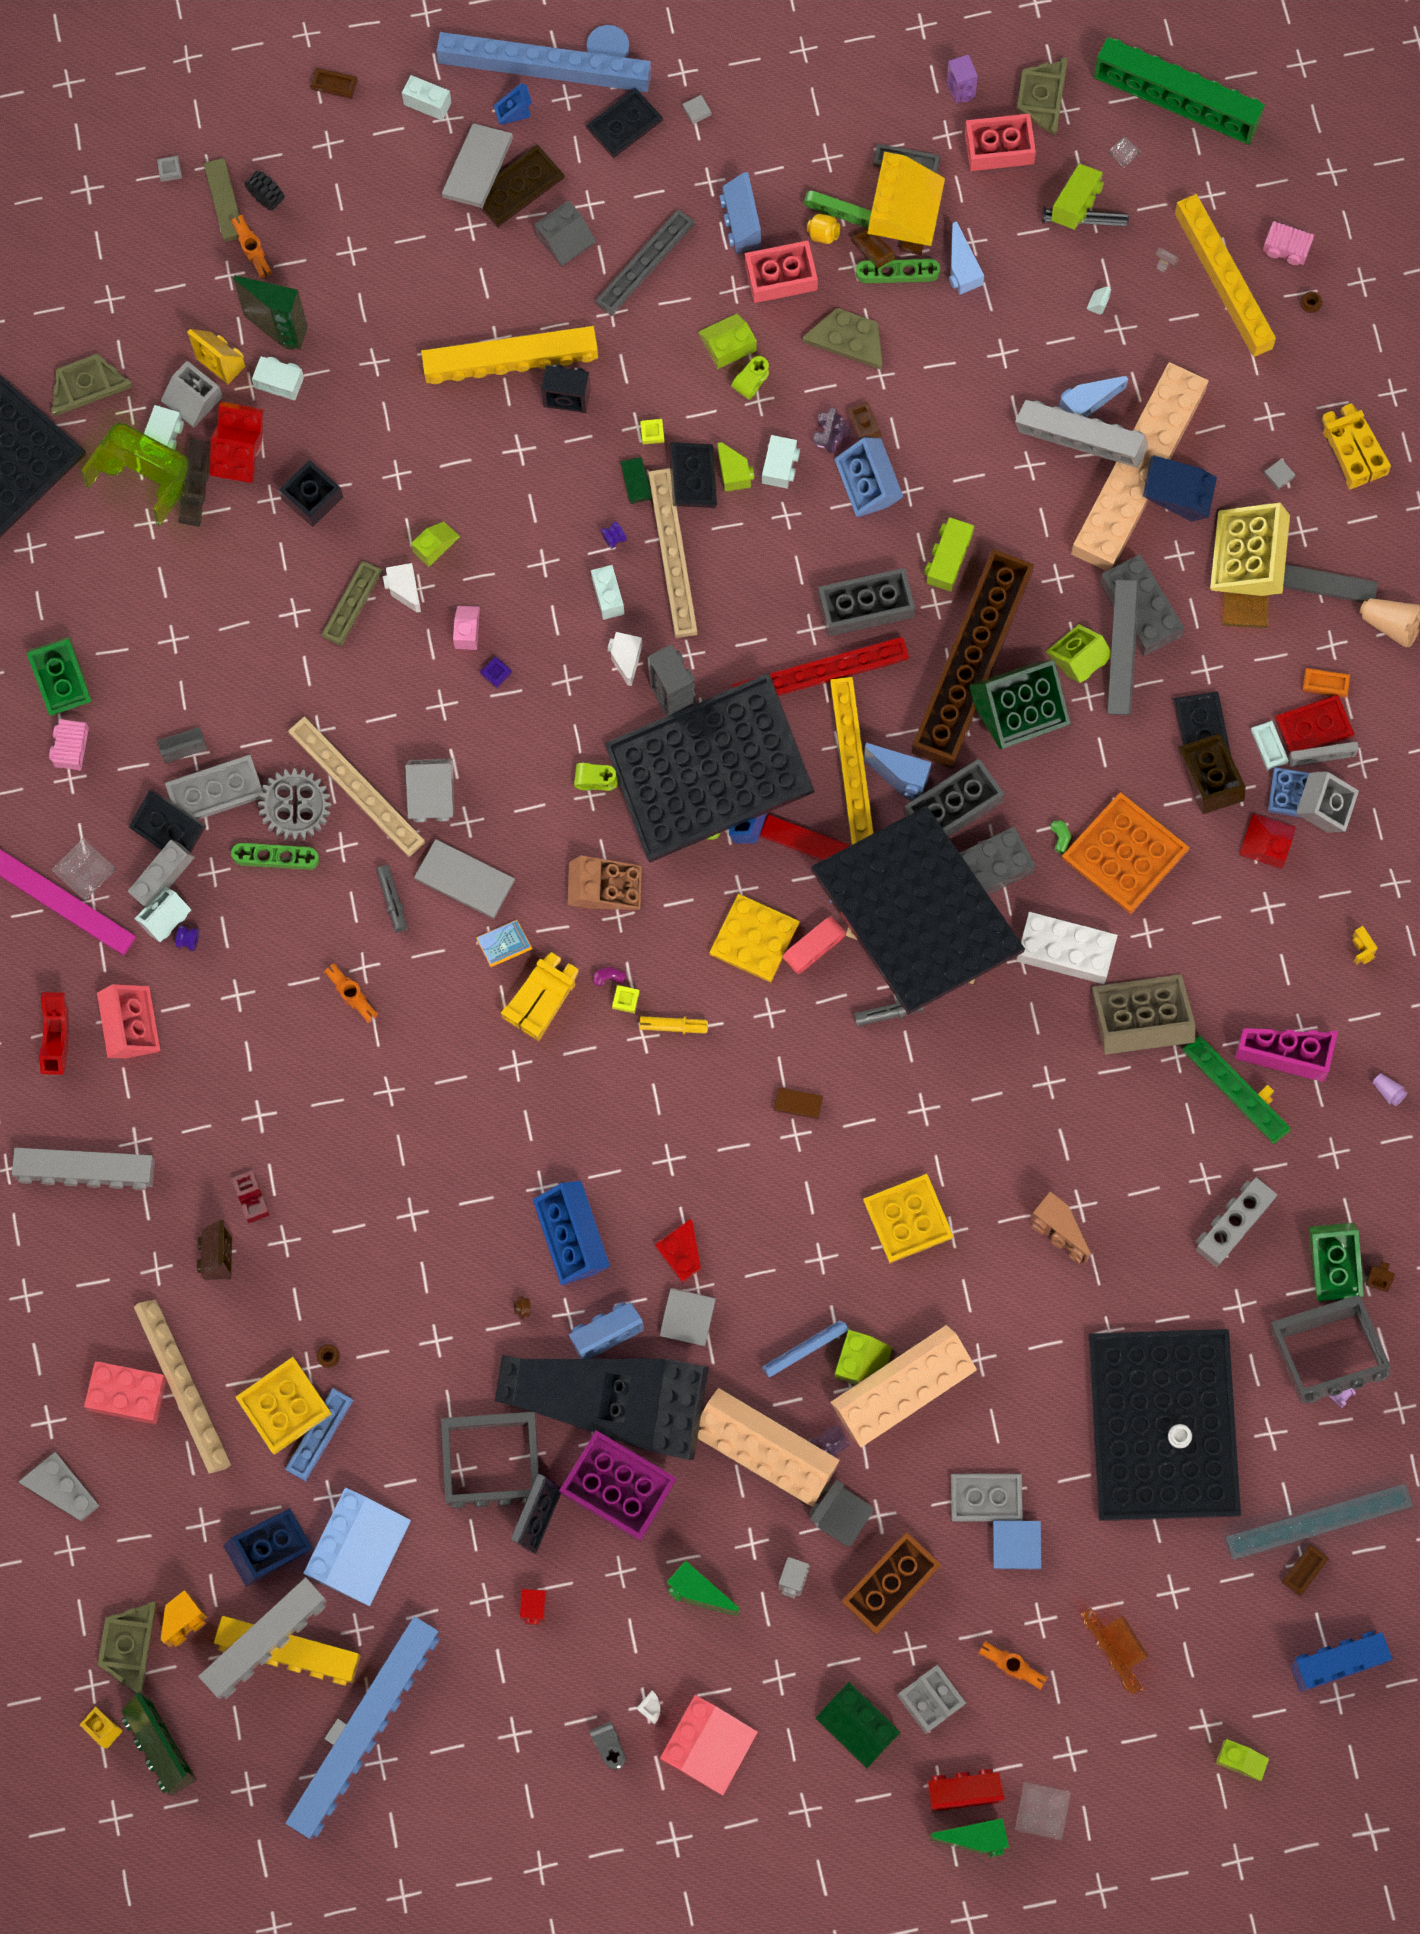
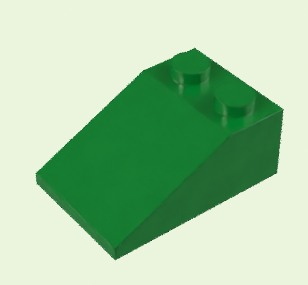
[26,636,92,716]
[1308,1222,1364,1301]
[667,1561,740,1617]
[930,1818,1009,1858]

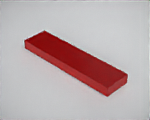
[760,815,851,860]

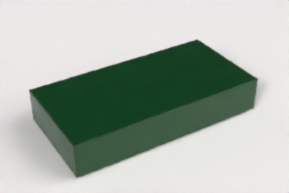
[620,457,651,504]

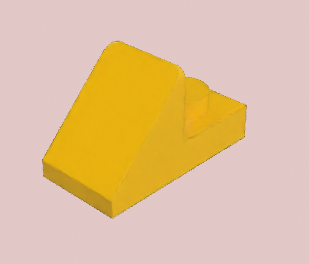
[80,1706,122,1749]

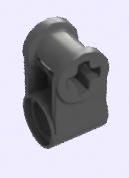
[589,1721,626,1770]

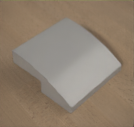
[660,1288,716,1346]
[897,1665,966,1734]

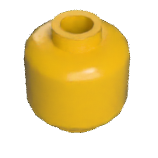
[807,214,840,244]

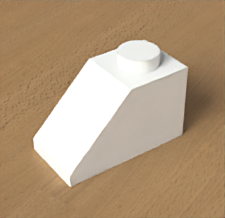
[383,563,421,612]
[608,632,642,686]

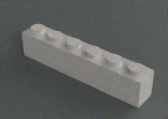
[1015,400,1149,468]
[12,1148,155,1190]
[198,1578,327,1699]

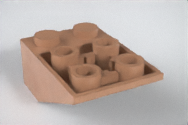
[568,855,642,910]
[1030,1192,1091,1265]

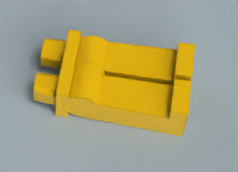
[1322,403,1391,490]
[501,952,579,1042]

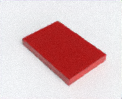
[1275,695,1355,754]

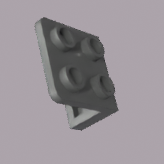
[809,1480,873,1547]

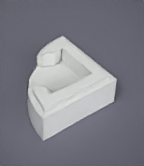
[636,1691,660,1725]

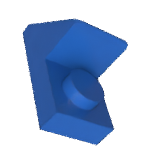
[494,84,532,125]

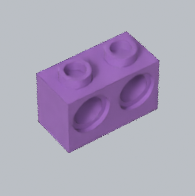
[946,54,978,103]

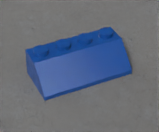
[533,1181,610,1286]

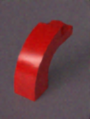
[39,992,69,1075]

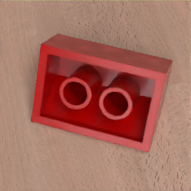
[927,1769,1005,1812]

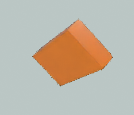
[1302,668,1350,698]

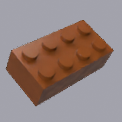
[841,1532,941,1637]

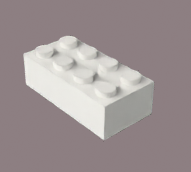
[1016,912,1118,984]

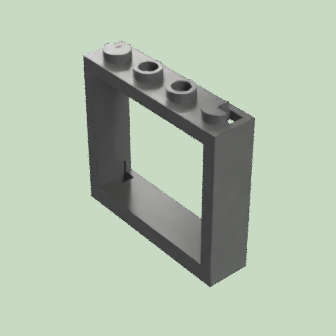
[1271,1295,1391,1404]
[441,1412,539,1509]

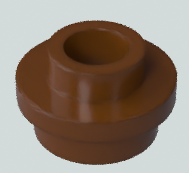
[1300,291,1322,313]
[514,1296,531,1319]
[317,1344,340,1368]

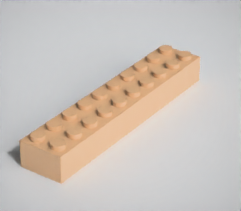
[1071,362,1209,571]

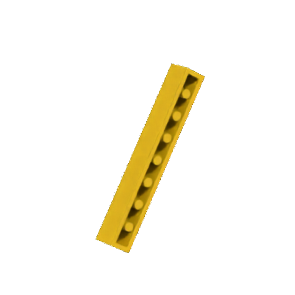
[1175,194,1276,357]
[421,326,598,384]

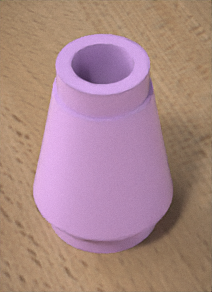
[1372,1073,1407,1106]

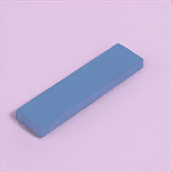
[762,1320,849,1378]
[285,1388,354,1482]

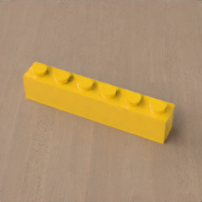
[214,1616,361,1686]

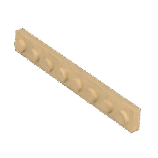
[648,468,697,638]
[288,716,425,858]
[134,1299,231,1474]

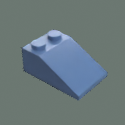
[864,743,931,801]

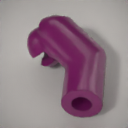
[592,967,627,986]

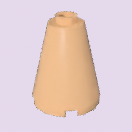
[1360,598,1420,648]

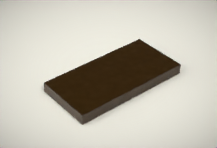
[480,144,565,228]

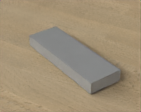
[1288,742,1359,767]

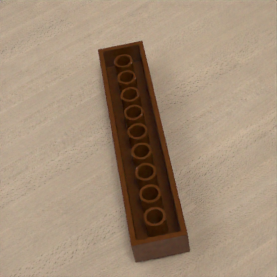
[911,549,1034,769]

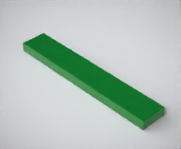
[1182,1035,1291,1145]

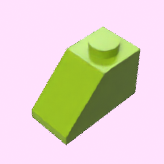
[718,442,754,492]
[411,522,460,567]
[1216,1739,1269,1782]

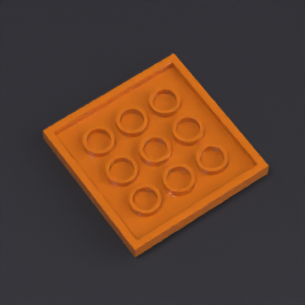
[1062,792,1190,915]

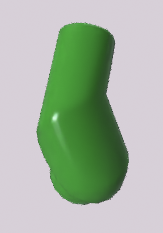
[1051,820,1071,854]

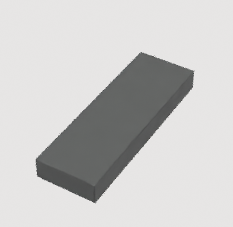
[873,144,941,173]

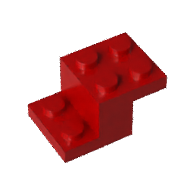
[210,402,264,483]

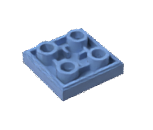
[1268,768,1309,817]
[993,1521,1041,1569]

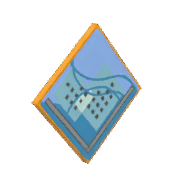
[476,920,532,967]

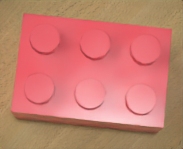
[965,114,1036,171]
[745,241,818,303]
[84,1361,167,1425]

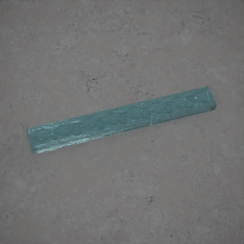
[1225,1484,1413,1561]

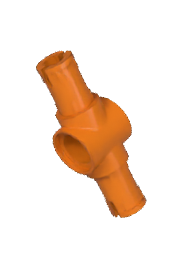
[231,215,272,279]
[324,963,378,1023]
[978,1640,1048,1690]

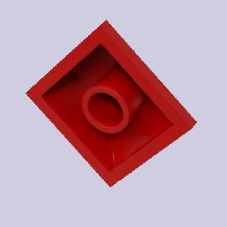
[1239,813,1296,869]

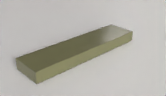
[204,158,240,242]
[321,561,382,647]

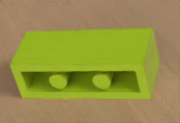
[1051,163,1104,230]
[924,517,974,592]

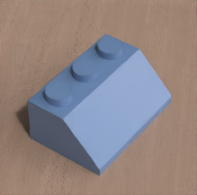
[719,172,761,254]
[834,437,903,517]
[569,1302,644,1359]

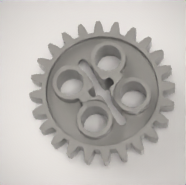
[258,768,331,842]

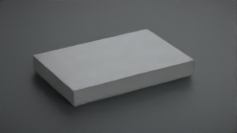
[951,1474,1023,1522]

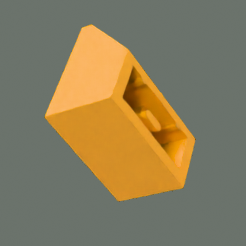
[161,1590,208,1647]

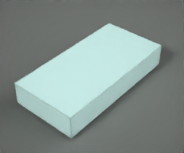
[1250,721,1289,770]

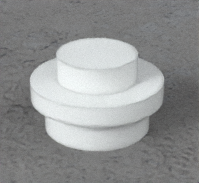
[1168,1424,1192,1448]

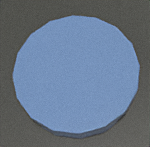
[587,25,629,58]

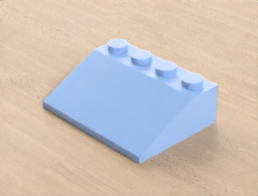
[303,1488,411,1606]

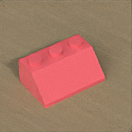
[97,984,160,1059]

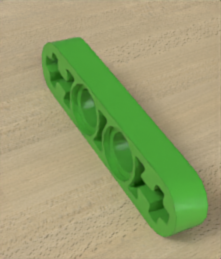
[803,191,872,228]
[856,259,940,283]
[231,843,319,870]

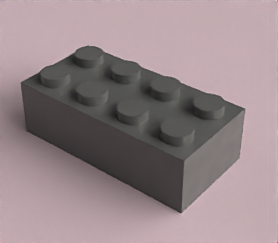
[1099,554,1184,657]
[818,568,915,637]
[648,644,696,717]
[904,759,1005,837]
[960,827,1035,895]

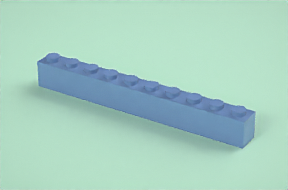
[436,32,651,93]
[285,1616,440,1839]

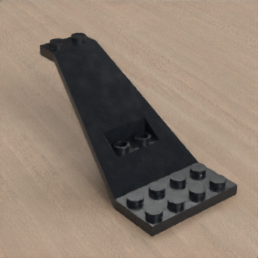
[495,1355,709,1460]

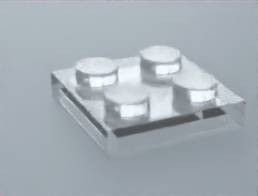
[51,838,116,901]
[1014,1782,1071,1840]

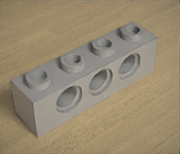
[1195,1177,1277,1268]

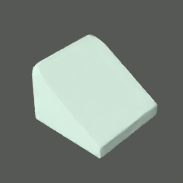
[1087,286,1111,315]

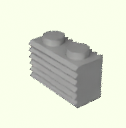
[778,1557,810,1599]

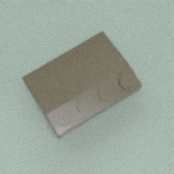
[1092,974,1195,1055]

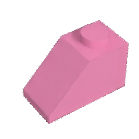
[453,606,480,650]

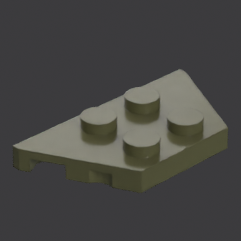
[1016,57,1068,136]
[803,308,882,370]
[51,354,132,417]
[98,1602,157,1693]

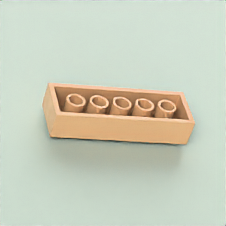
[830,1325,977,1447]
[698,1388,840,1507]

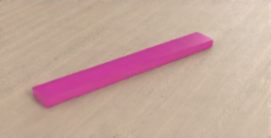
[0,849,136,956]

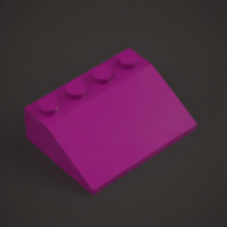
[559,1430,677,1543]

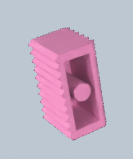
[1263,221,1314,265]
[49,719,89,771]

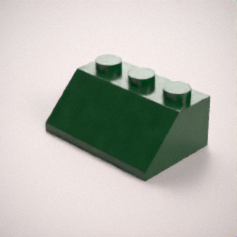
[815,1682,901,1769]

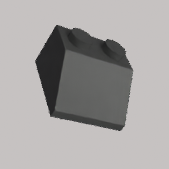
[534,200,596,267]

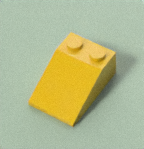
[187,329,246,385]

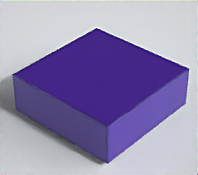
[480,656,512,688]

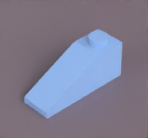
[949,222,984,295]
[1059,376,1128,418]

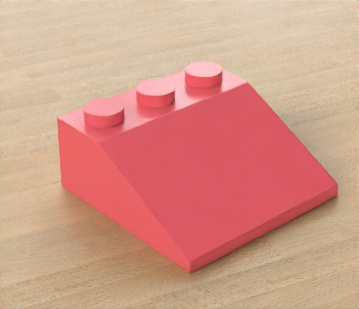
[660,1695,758,1796]

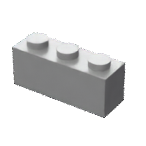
[128,840,195,906]

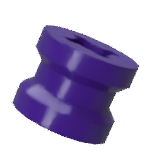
[600,521,627,549]
[175,925,199,951]

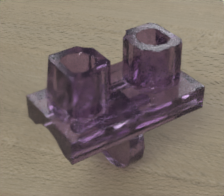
[813,407,851,453]
[808,1425,851,1458]

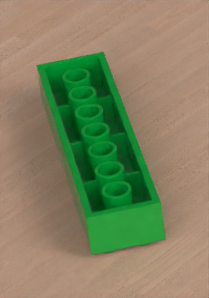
[1094,37,1265,145]

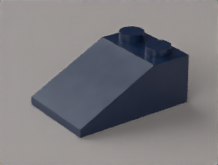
[1142,455,1217,522]
[223,1508,313,1587]

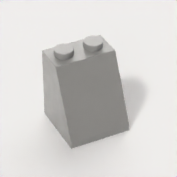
[405,758,454,822]

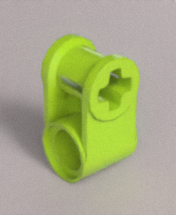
[731,356,769,400]
[574,763,618,791]

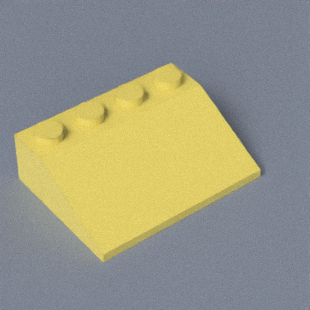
[1210,503,1290,596]

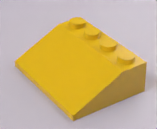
[868,152,945,246]

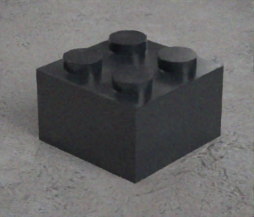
[541,365,591,413]
[279,460,343,527]

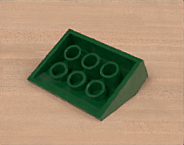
[233,275,308,350]
[969,660,1071,749]
[121,1692,197,1796]

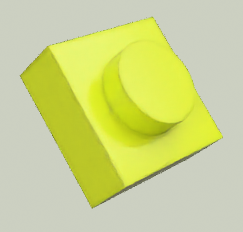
[640,419,664,444]
[612,985,640,1014]

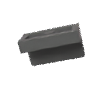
[157,727,207,763]

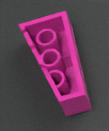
[1235,1028,1338,1082]

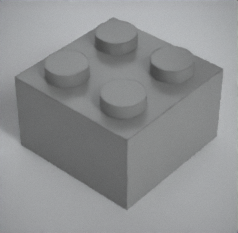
[1296,772,1359,833]

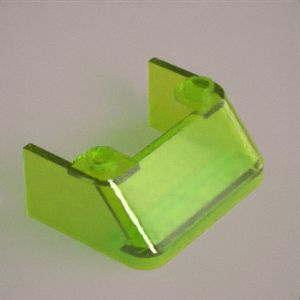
[81,423,188,526]

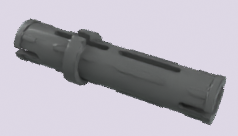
[376,865,408,933]
[854,1001,924,1027]

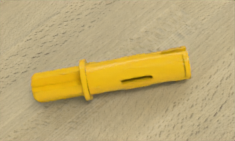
[640,1016,708,1035]

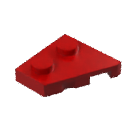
[655,1219,701,1283]

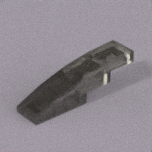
[178,438,211,527]

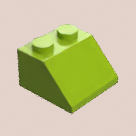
[698,314,757,369]
[1046,624,1111,683]
[835,1330,893,1385]

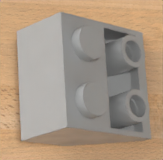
[161,361,223,428]

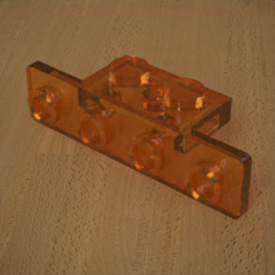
[1081,1608,1149,1695]

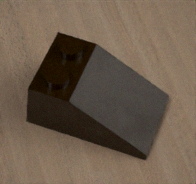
[1178,733,1246,815]
[197,1220,233,1280]

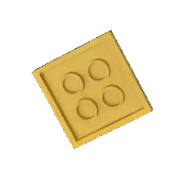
[709,894,800,983]
[863,1174,954,1264]
[235,1357,332,1455]

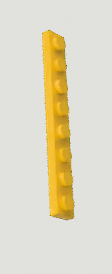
[830,677,873,845]

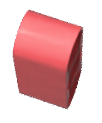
[782,916,847,974]

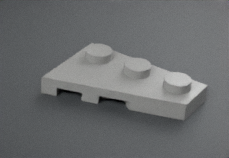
[19,1452,100,1522]

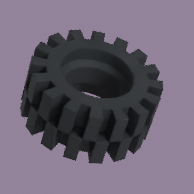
[244,170,285,211]

